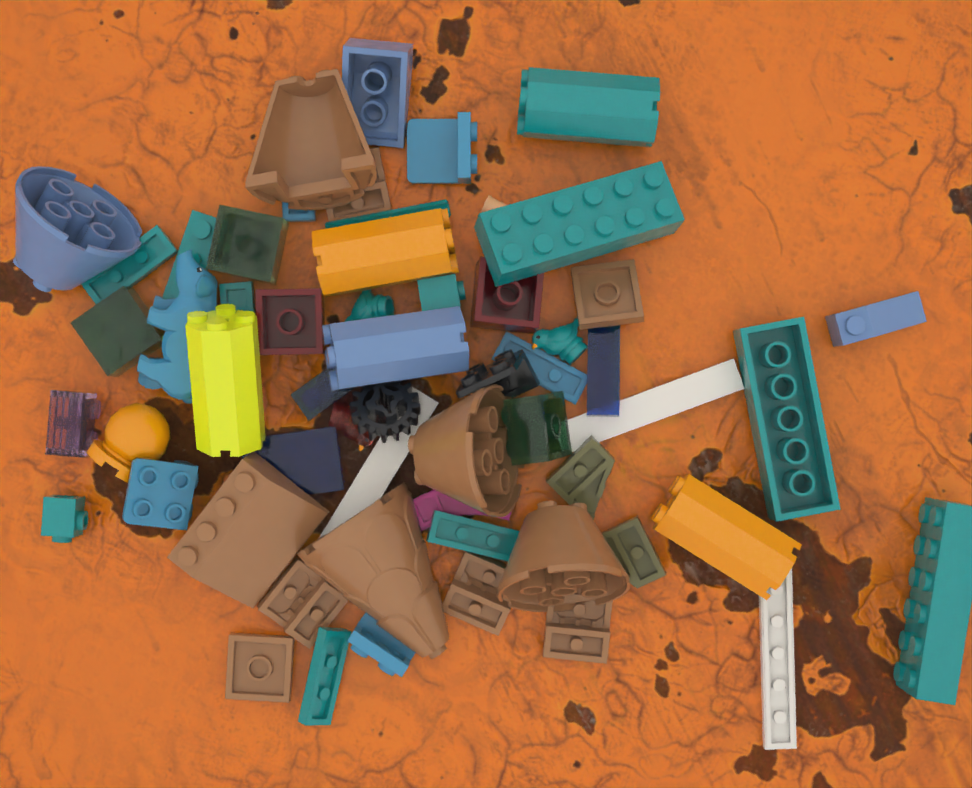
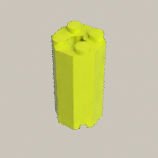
[185,304,266,457]

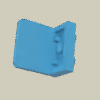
[407,112,477,184]
[122,458,199,530]
[347,613,415,677]

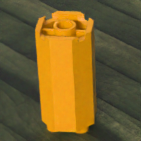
[312,208,459,297]
[650,474,802,600]

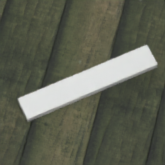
[554,359,745,455]
[319,387,439,538]
[759,568,797,750]

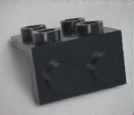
[456,349,540,398]

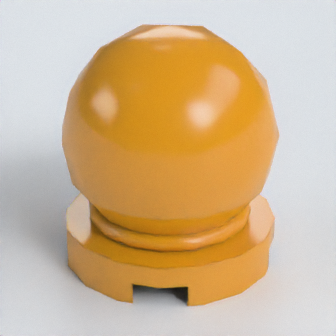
[86,403,170,483]

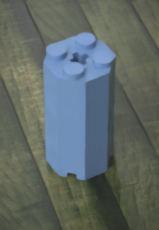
[322,306,469,391]

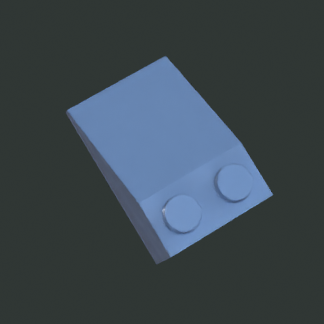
[342,38,413,148]

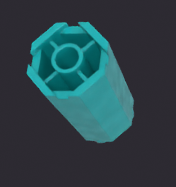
[517,67,660,147]

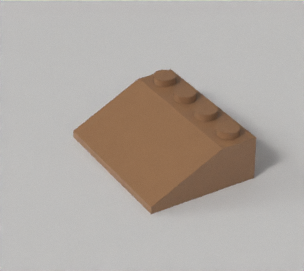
[167,451,329,608]

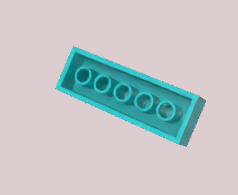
[474,161,685,287]
[733,317,841,522]
[893,497,972,705]

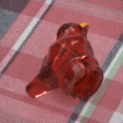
[328,401,374,451]

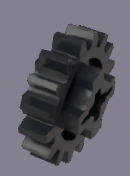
[350,381,421,443]

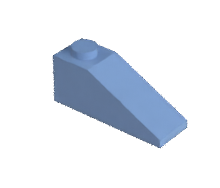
[825,291,927,347]

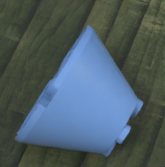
[13,166,142,292]

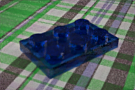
[242,426,345,495]

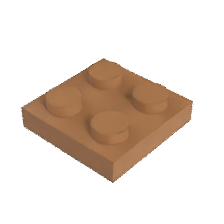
[571,259,644,330]
[225,633,295,703]

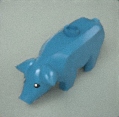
[137,249,218,404]

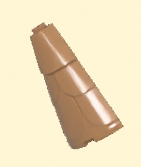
[297,482,449,659]

